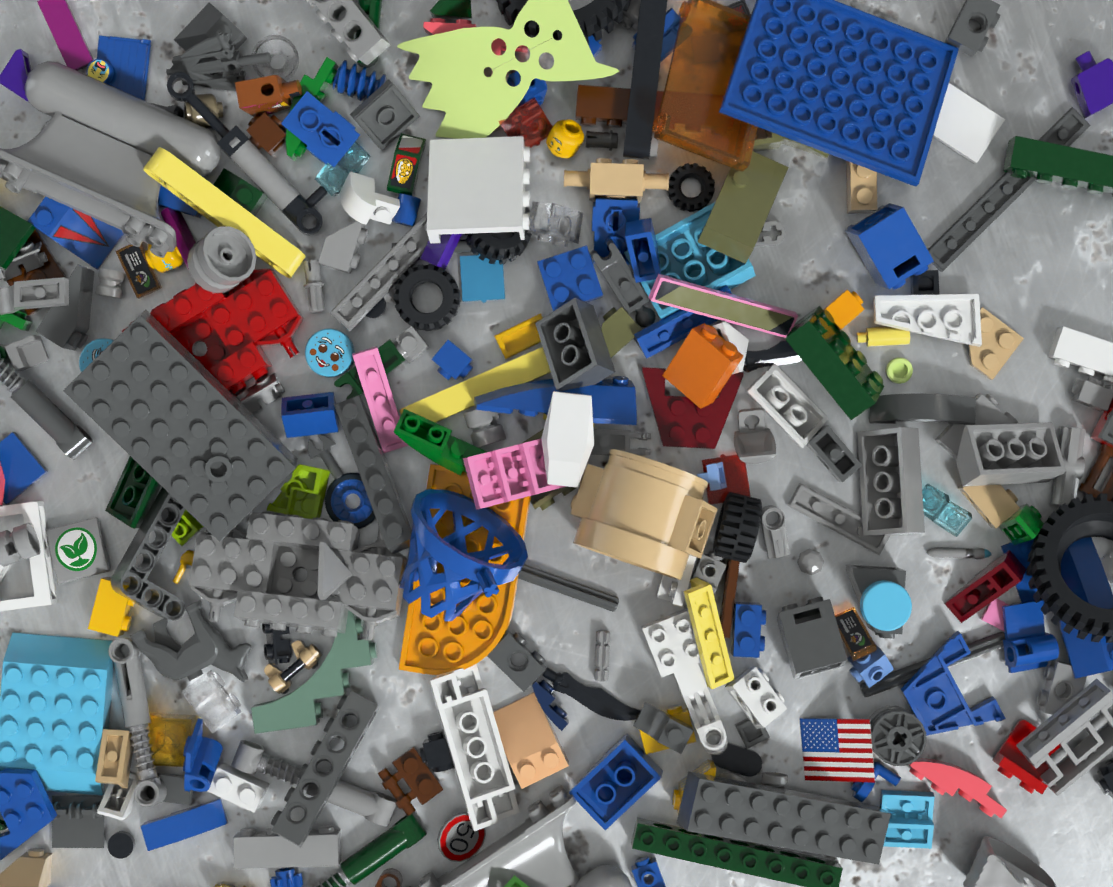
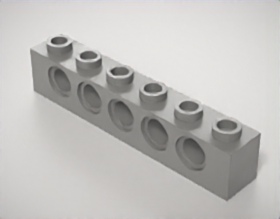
[307,0,391,65]

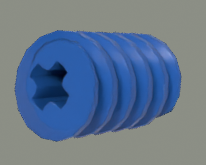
[333,60,386,101]

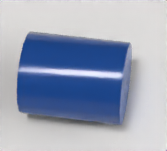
[392,193,421,227]

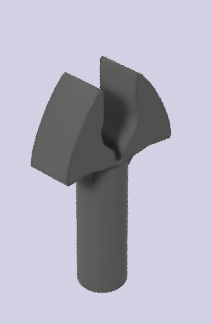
[308,434,343,479]

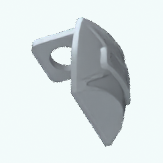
[734,408,776,464]

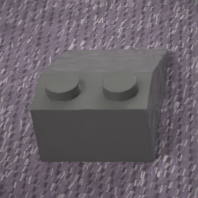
[36,264,94,351]

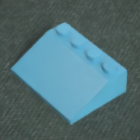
[624,202,756,319]

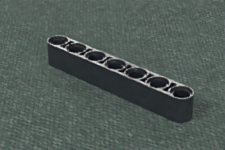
[623,0,667,159]

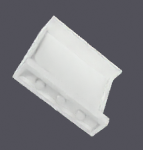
[427,136,530,243]

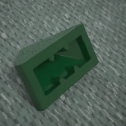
[430,0,472,19]

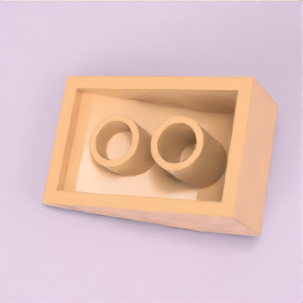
[493,692,569,789]

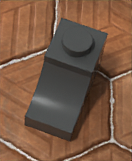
[633,702,693,754]

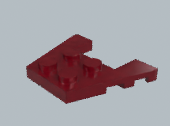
[642,367,744,449]

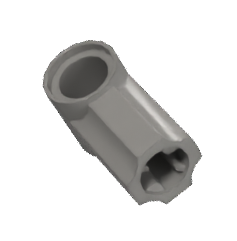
[760,505,791,559]

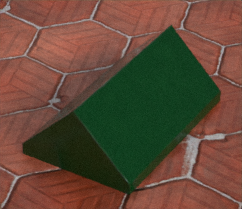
[105,456,161,529]

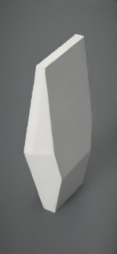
[541,391,594,488]

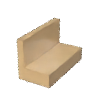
[95,729,134,789]

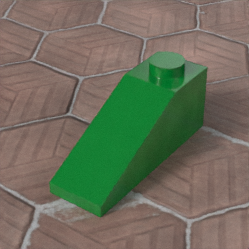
[999,504,1044,546]

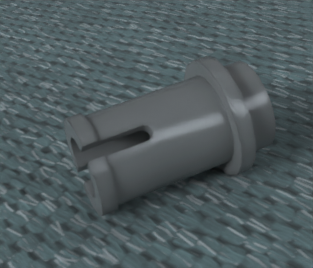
[586,130,618,151]

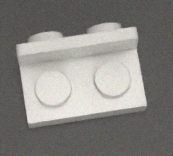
[657,555,696,607]

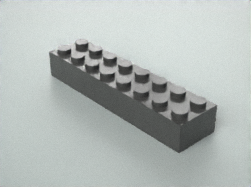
[676,771,891,865]

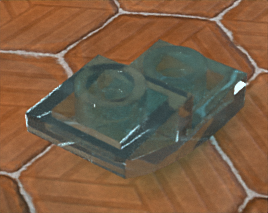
[315,141,371,196]
[922,483,972,537]

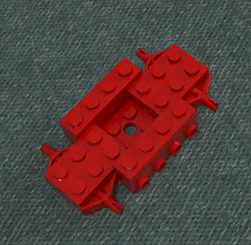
[122,269,304,394]

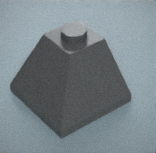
[174,3,247,75]

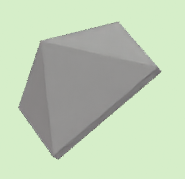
[317,542,352,600]

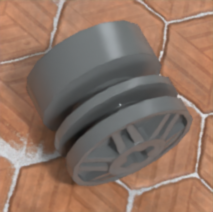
[869,706,926,766]

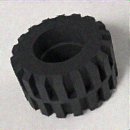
[465,207,534,264]
[394,264,461,331]
[713,492,762,563]

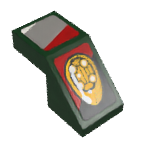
[387,133,426,196]

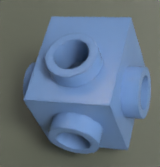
[847,640,894,688]

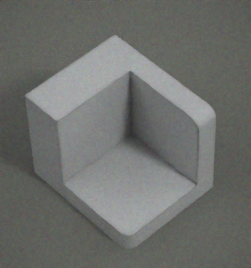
[5,335,49,371]

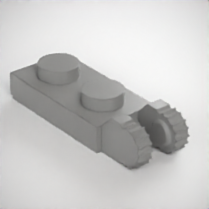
[590,429,651,455]

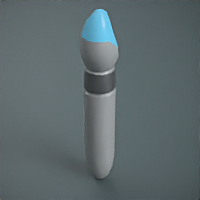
[927,547,992,559]

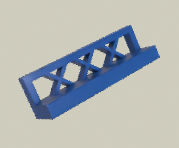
[634,285,732,359]

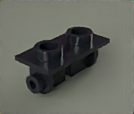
[262,624,292,665]

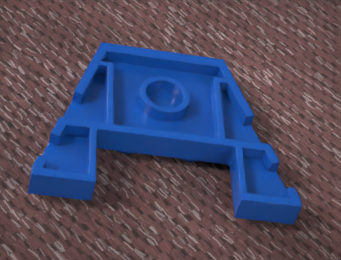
[901,631,1006,736]
[0,768,57,860]

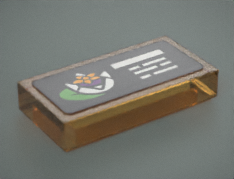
[116,244,162,299]
[835,607,877,661]

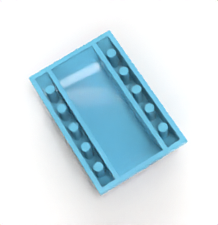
[0,632,114,796]

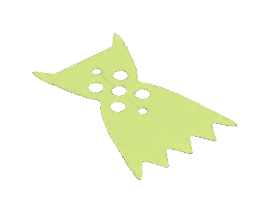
[397,0,619,139]

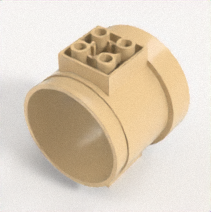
[570,449,718,580]

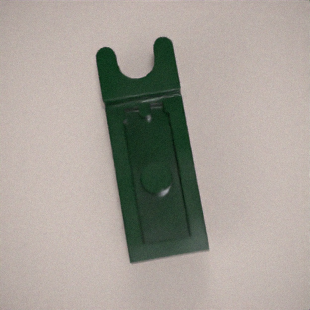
[334,339,406,400]

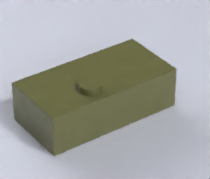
[698,146,789,264]

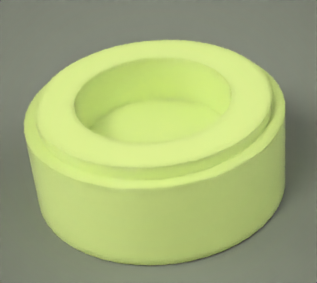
[885,358,913,384]

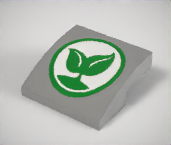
[46,517,110,584]

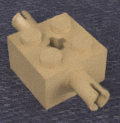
[564,158,669,202]

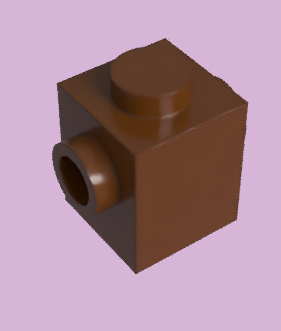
[246,112,286,156]

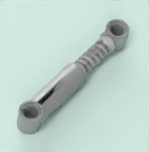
[109,638,167,807]
[231,740,396,826]

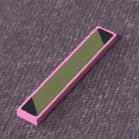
[648,274,798,338]

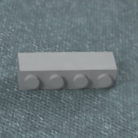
[233,826,342,869]

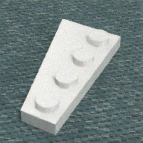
[873,294,982,347]

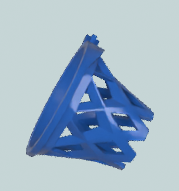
[399,489,528,621]

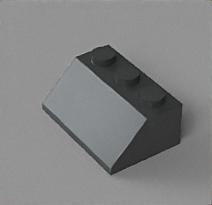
[535,298,615,391]

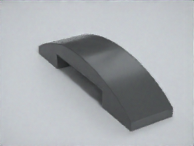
[869,394,976,425]

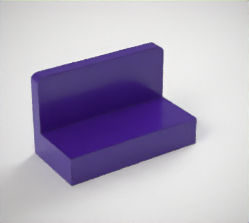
[420,234,462,269]

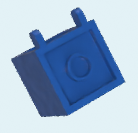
[845,203,934,290]

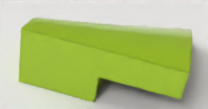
[267,464,330,519]

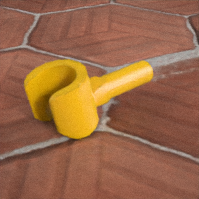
[173,550,194,584]

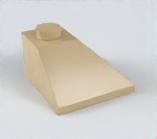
[0,848,52,887]

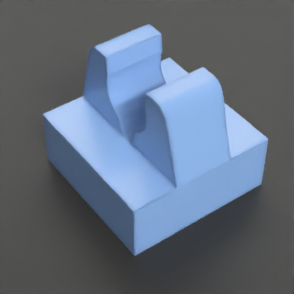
[696,462,727,491]

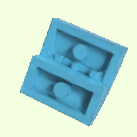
[880,790,935,849]

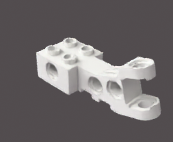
[641,608,728,755]

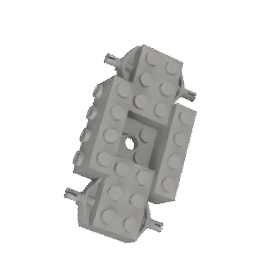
[189,512,408,641]

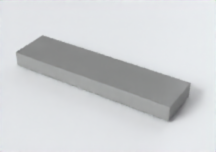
[787,483,890,555]

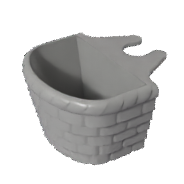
[963,837,1057,887]

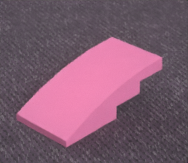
[463,439,566,510]

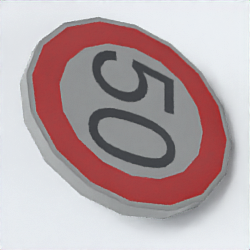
[437,812,486,862]

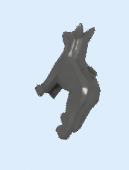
[130,600,252,682]

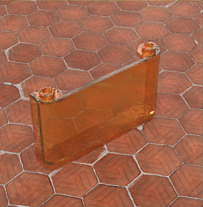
[652,0,758,172]

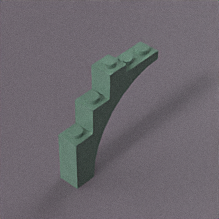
[251,610,378,734]

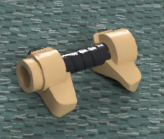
[264,640,322,694]

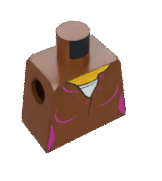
[235,75,302,117]

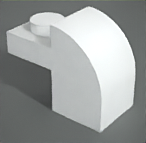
[341,172,400,225]

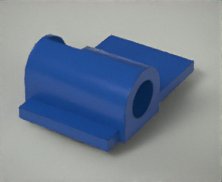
[281,91,360,167]
[592,197,640,265]
[1002,600,1059,673]
[183,718,223,792]

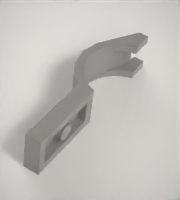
[0,277,69,315]

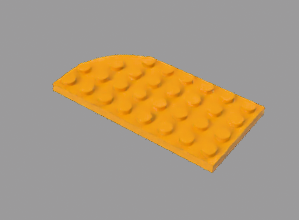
[399,464,531,675]

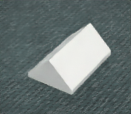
[746,363,829,448]

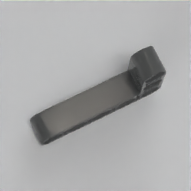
[111,487,186,621]

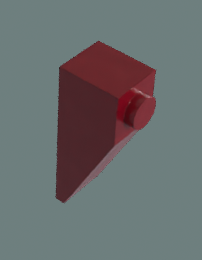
[944,550,1027,623]

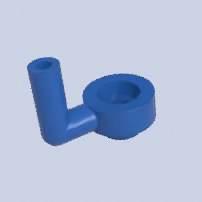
[851,762,901,802]

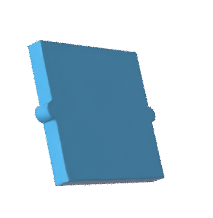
[460,254,505,303]

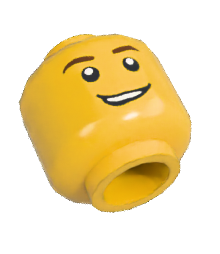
[546,119,584,158]

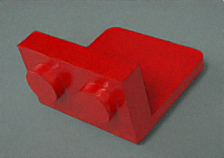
[992,719,1060,794]

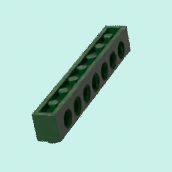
[631,817,843,887]

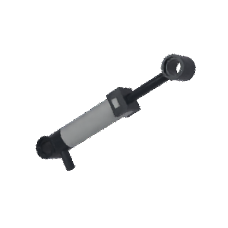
[167,72,327,235]

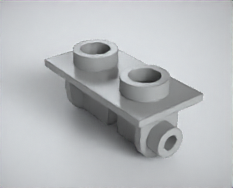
[0,241,48,281]
[233,373,285,413]

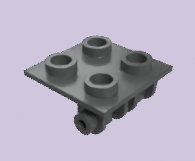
[52,796,104,848]

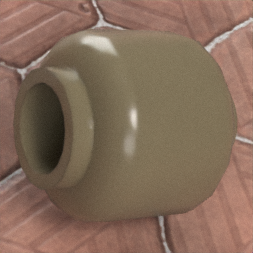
[184,94,223,128]

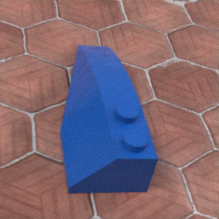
[474,376,637,425]
[1059,537,1113,679]

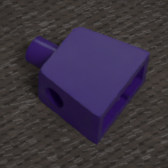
[1071,51,1113,119]

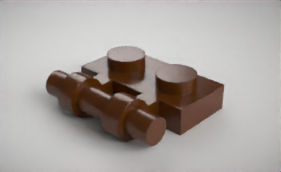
[377,747,443,816]

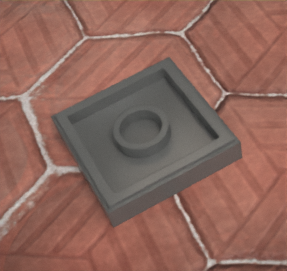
[350,79,420,151]

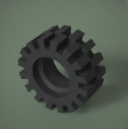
[667,163,715,212]

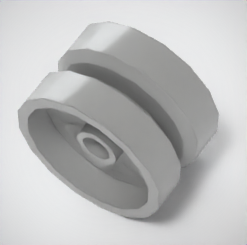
[187,226,257,293]

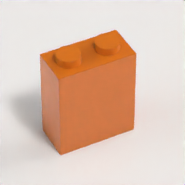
[662,323,743,409]

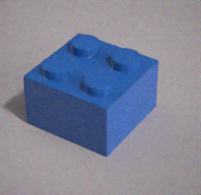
[537,245,603,311]

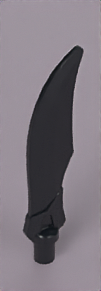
[743,341,802,372]
[542,667,641,721]

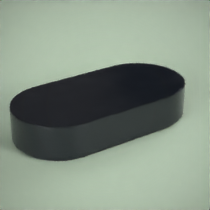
[711,742,762,777]

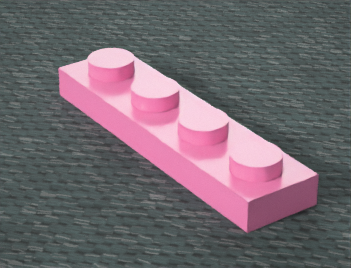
[352,346,408,453]

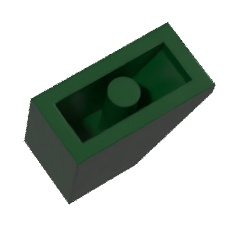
[213,168,267,216]

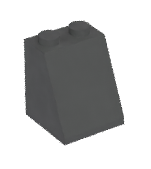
[846,565,906,639]

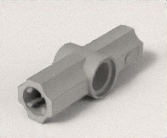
[1051,426,1086,506]

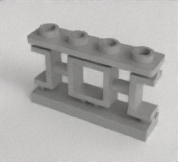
[1016,679,1113,796]

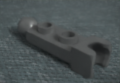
[590,239,656,327]

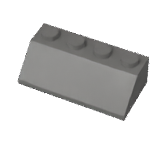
[956,422,1066,486]
[857,427,925,536]

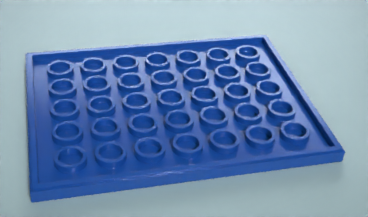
[719,0,959,187]

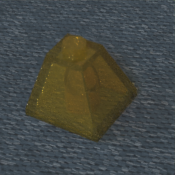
[147,713,197,767]

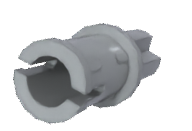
[303,260,324,313]

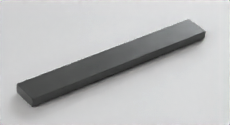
[927,107,1091,272]

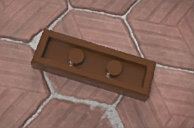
[720,559,740,638]

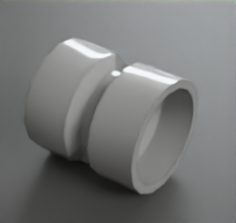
[463,410,506,448]
[0,523,41,567]

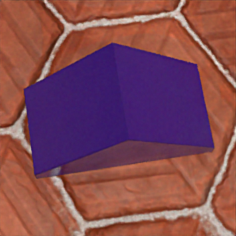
[0,49,31,102]

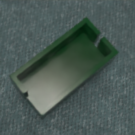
[785,305,884,420]

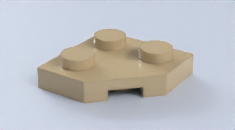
[968,307,1024,380]

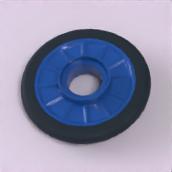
[325,473,376,529]

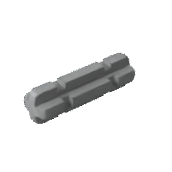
[594,630,610,682]

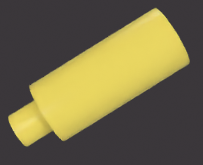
[856,327,910,347]

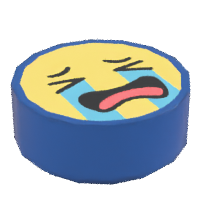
[86,59,114,84]

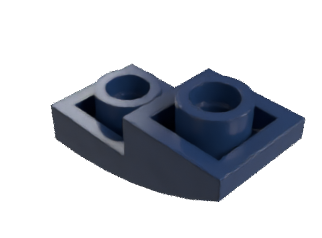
[532,679,569,731]

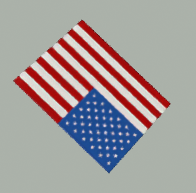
[800,718,875,783]

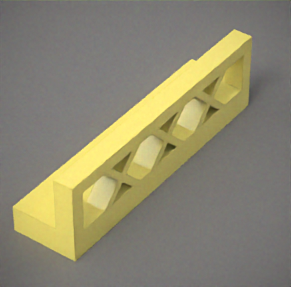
[683,577,735,689]

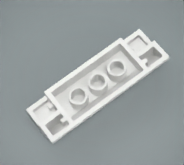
[429,664,520,831]

